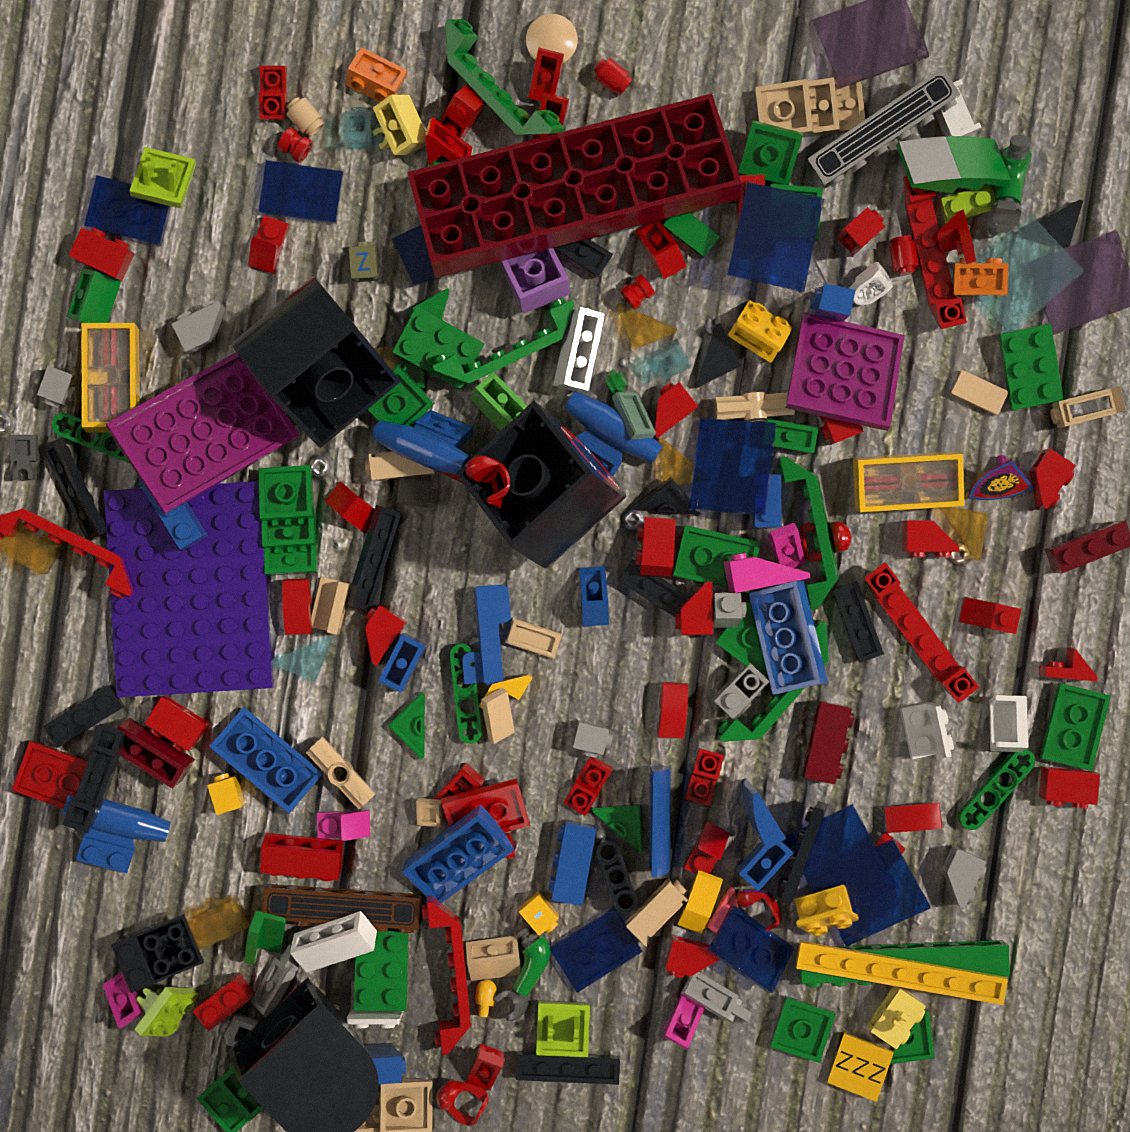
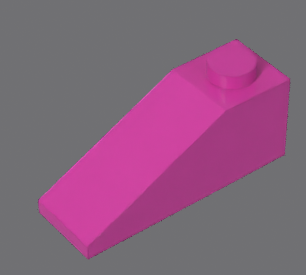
[723,552,811,593]

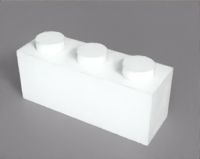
[553,307,604,392]
[290,911,377,973]

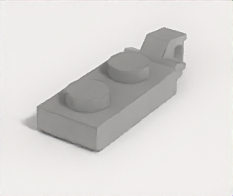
[251,944,299,1016]
[681,972,752,1024]

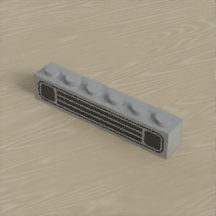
[808,68,960,187]

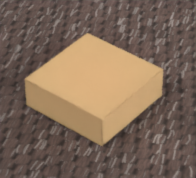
[416,798,444,827]

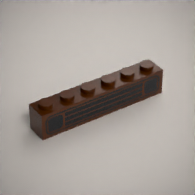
[262,884,422,933]

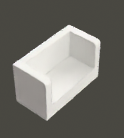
[934,79,982,136]
[989,695,1028,752]

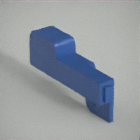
[462,585,511,685]

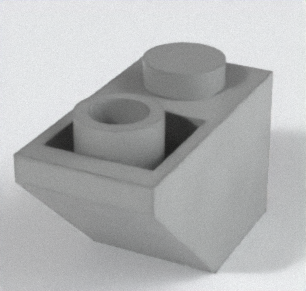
[172,300,225,355]
[712,663,769,719]
[942,845,986,909]

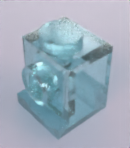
[344,107,373,148]
[648,338,691,381]

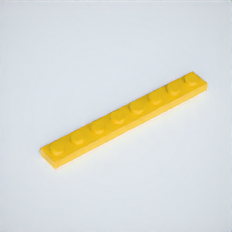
[795,941,1008,1005]

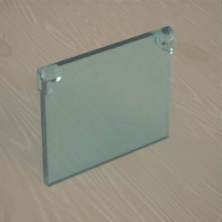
[975,214,1084,332]

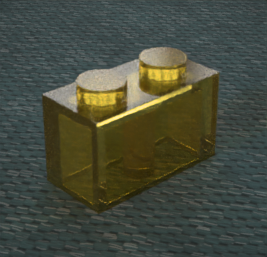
[0,520,63,574]
[188,895,251,950]

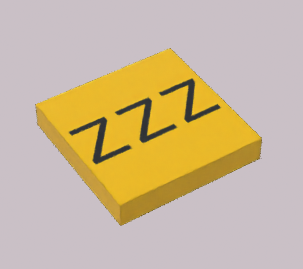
[827,1032,894,1102]

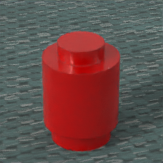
[593,57,633,96]
[889,235,919,276]

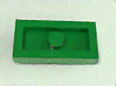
[762,419,818,454]

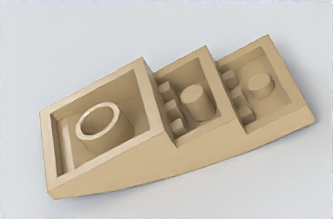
[755,75,865,137]
[355,1078,433,1132]

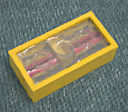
[81,323,140,433]
[853,451,964,512]

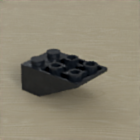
[111,914,204,993]

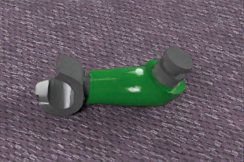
[987,135,1032,233]
[494,925,551,1021]

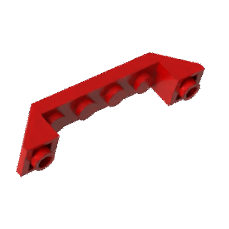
[904,176,967,329]
[0,508,134,599]
[864,562,980,703]
[422,895,471,1055]

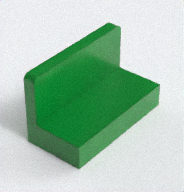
[66,268,121,323]
[244,911,286,965]

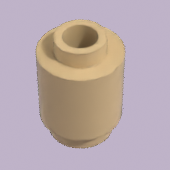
[286,97,325,137]

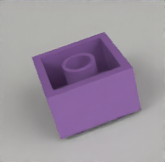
[500,248,571,314]

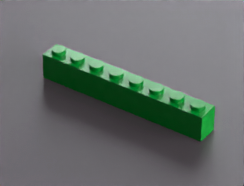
[797,940,1010,987]

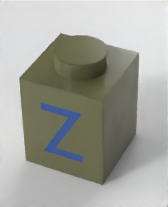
[349,242,380,282]

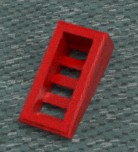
[433,763,484,819]

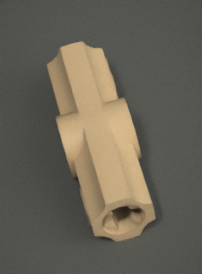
[715,392,795,420]
[306,737,376,809]

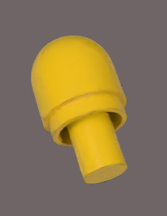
[475,980,497,1017]

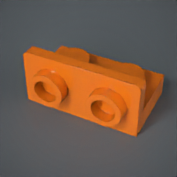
[345,47,408,103]
[953,258,1009,295]

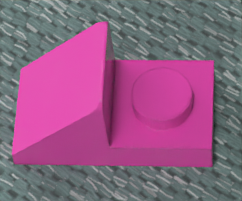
[768,523,806,568]
[317,810,371,841]
[103,972,144,1029]
[664,994,705,1050]

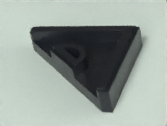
[1022,200,1083,248]
[696,323,741,388]
[634,477,701,516]

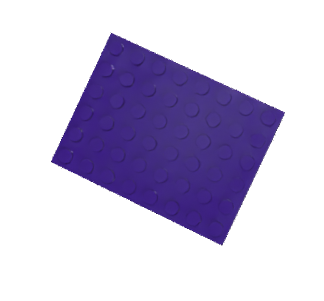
[104,481,274,698]

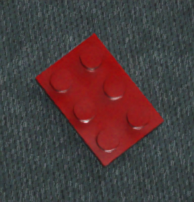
[12,740,88,809]
[441,778,530,833]

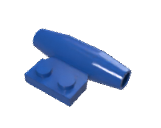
[564,391,663,476]
[372,410,473,475]
[62,795,171,873]

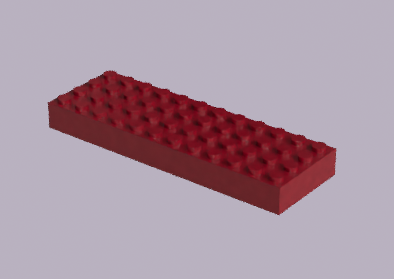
[407,93,742,278]

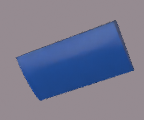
[749,581,828,695]
[209,707,323,814]
[649,766,671,877]
[742,779,786,850]
[402,804,514,903]

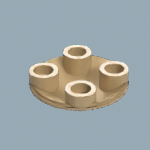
[526,14,578,64]

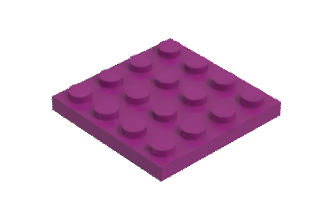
[785,312,905,431]

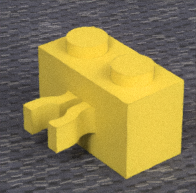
[372,95,426,155]
[867,986,926,1049]

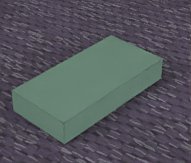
[612,392,656,440]

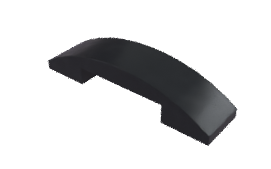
[62,723,125,833]

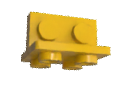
[727,300,793,363]
[794,885,859,936]

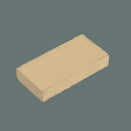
[950,370,1009,415]
[505,618,562,659]
[481,688,515,744]

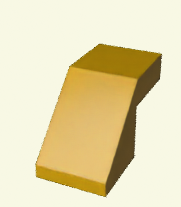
[479,674,533,709]
[677,870,723,934]

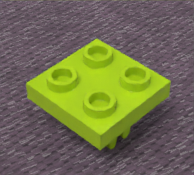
[129,147,196,209]
[134,987,199,1036]
[536,1001,590,1057]

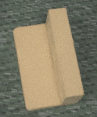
[311,577,351,635]
[466,936,522,981]

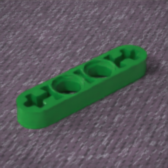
[52,413,130,463]
[450,643,482,744]
[958,749,1035,830]

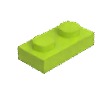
[939,184,996,223]

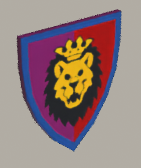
[968,455,1034,500]

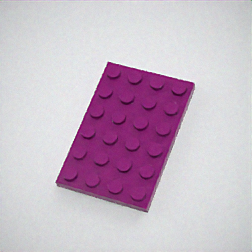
[106,352,299,515]

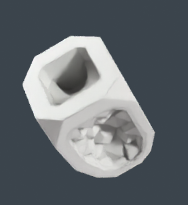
[849,262,893,305]

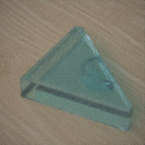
[271,636,334,682]

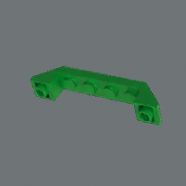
[445,19,565,135]
[429,298,575,384]
[777,456,839,610]
[717,620,829,742]

